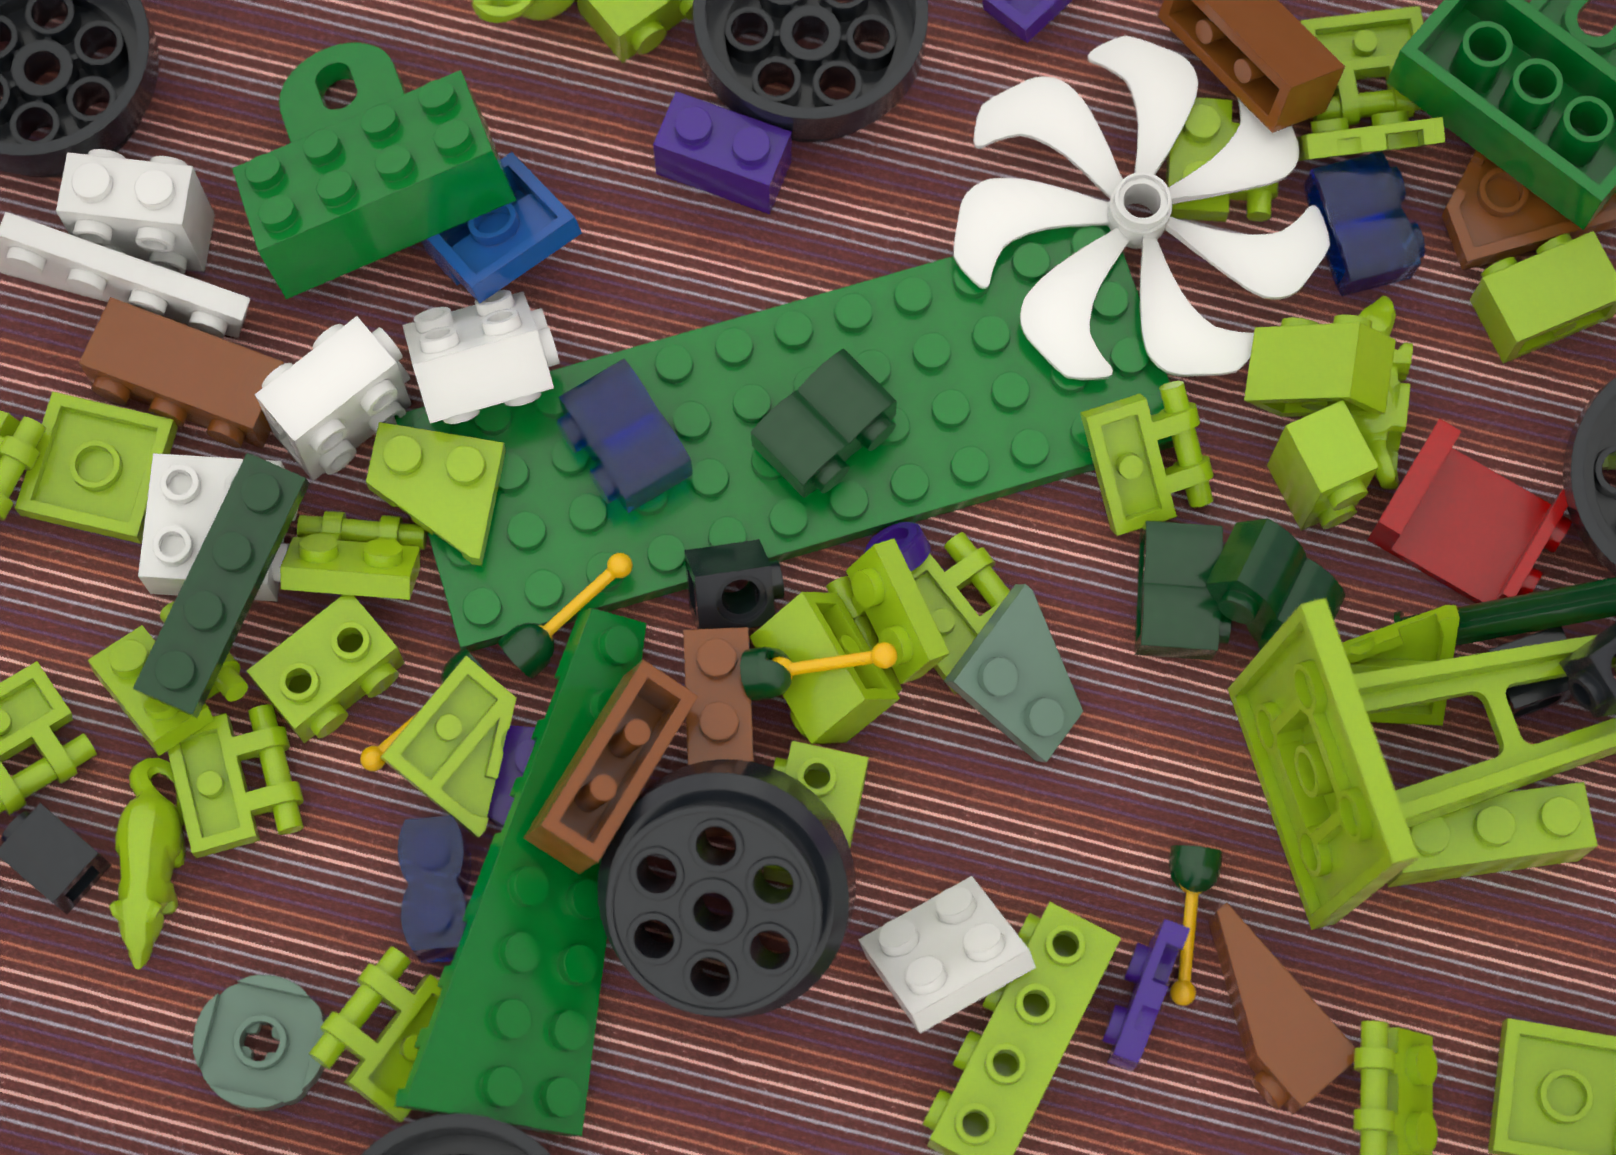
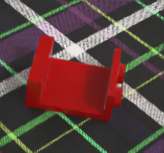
[1367,419,1572,603]

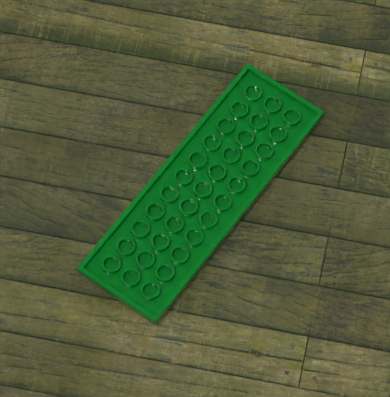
[395,225,1174,652]

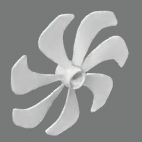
[954,36,1330,380]

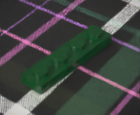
[133,452,310,718]

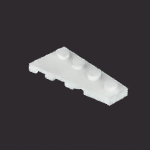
[0,212,250,338]

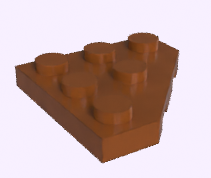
[1441,150,1616,271]

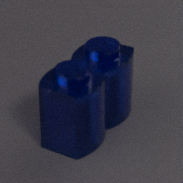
[1304,151,1425,296]
[556,359,693,513]
[398,815,472,963]

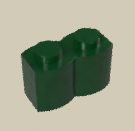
[751,348,897,498]
[1206,518,1346,650]
[1135,521,1231,660]

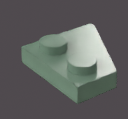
[944,584,1083,762]

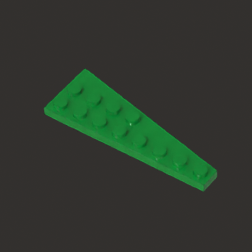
[395,608,647,1137]

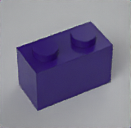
[653,91,792,215]

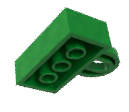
[1386,0,1616,231]
[232,42,516,299]

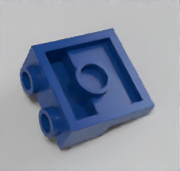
[421,152,582,304]

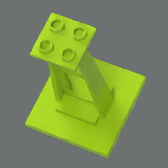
[1228,598,1616,930]

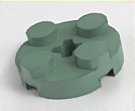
[193,975,326,1111]

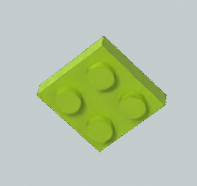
[15,391,178,544]
[1488,1018,1616,1155]

